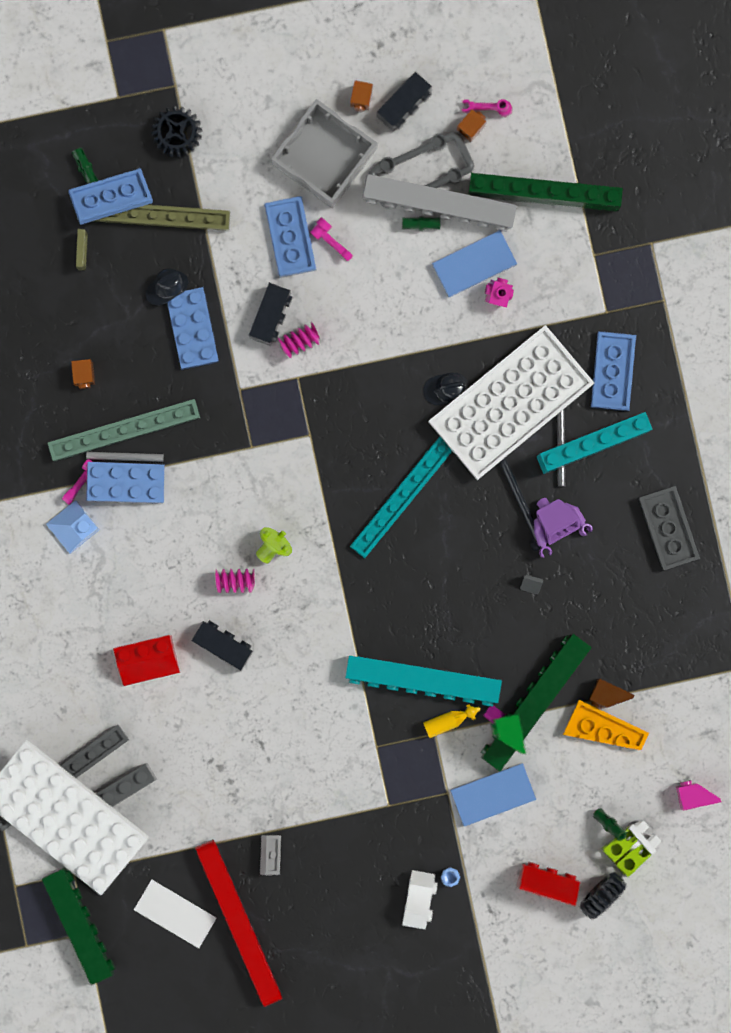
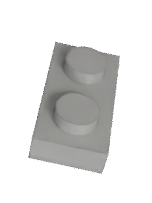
[260,835,281,875]

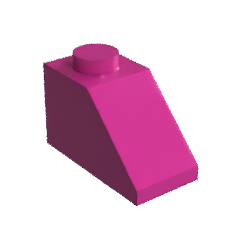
[676,780,721,811]

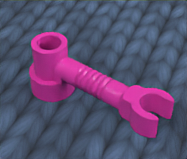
[461,99,513,117]
[310,217,353,261]
[62,459,92,505]

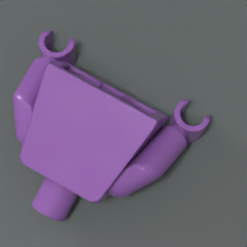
[534,498,593,558]

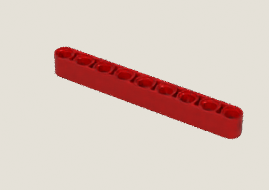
[195,839,282,1007]

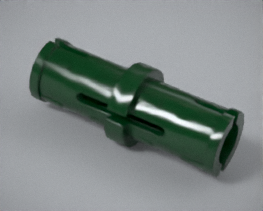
[72,148,98,184]
[402,216,440,231]
[593,808,627,841]

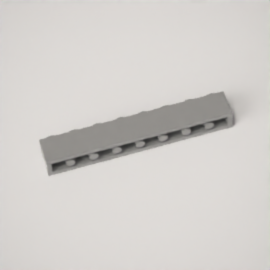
[362,174,517,231]

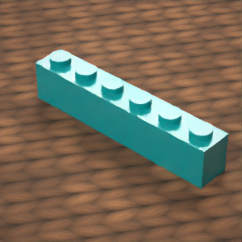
[537,412,653,474]

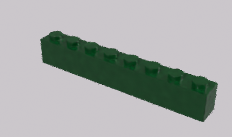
[468,173,623,211]
[480,634,592,772]

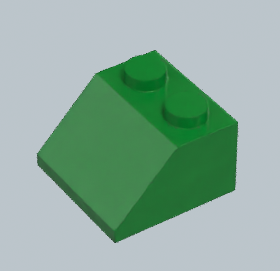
[490,714,526,754]

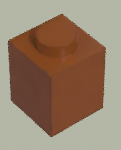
[350,80,373,112]
[456,109,487,143]
[71,359,95,389]

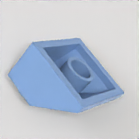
[46,500,100,554]

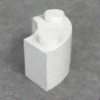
[402,870,437,929]

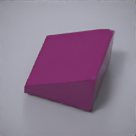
[483,705,506,723]

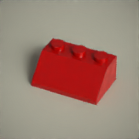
[113,635,180,686]
[516,861,580,906]

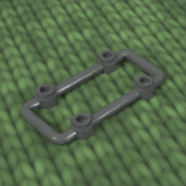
[368,132,474,209]

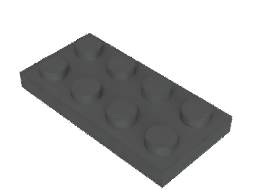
[638,486,700,571]

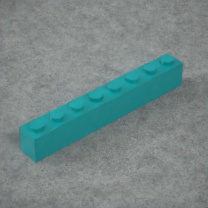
[345,655,502,706]

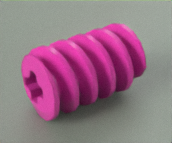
[277,321,320,358]
[215,569,255,593]

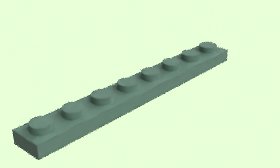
[48,399,200,462]

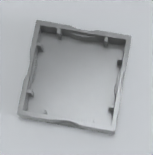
[271,99,378,208]

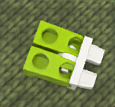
[601,819,661,878]

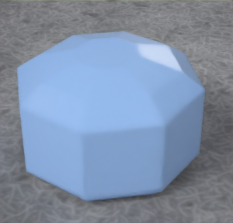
[441,867,460,887]

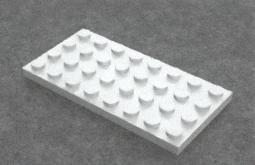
[428,325,594,480]
[0,740,149,895]

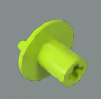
[256,527,292,564]

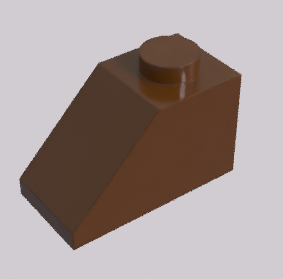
[588,679,635,709]

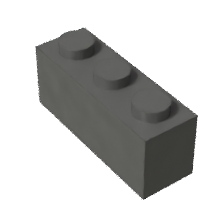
[96,763,157,807]

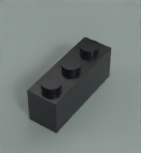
[376,71,432,131]
[249,282,293,346]
[191,620,254,671]

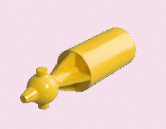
[423,704,480,738]

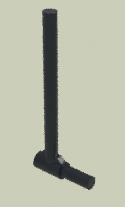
[499,458,549,552]

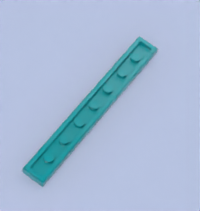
[350,437,452,558]

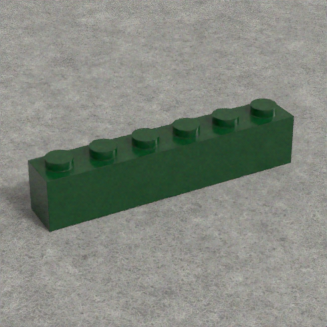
[42,868,115,986]

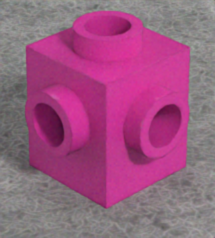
[485,277,514,308]

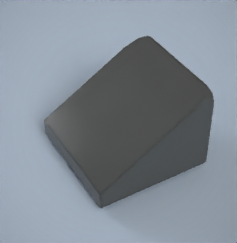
[520,575,543,594]

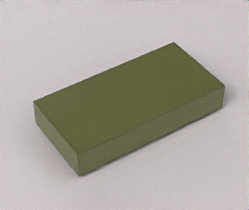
[76,229,87,270]

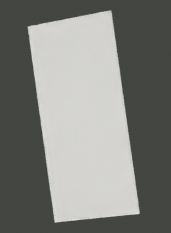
[134,880,216,948]

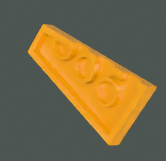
[562,700,649,750]

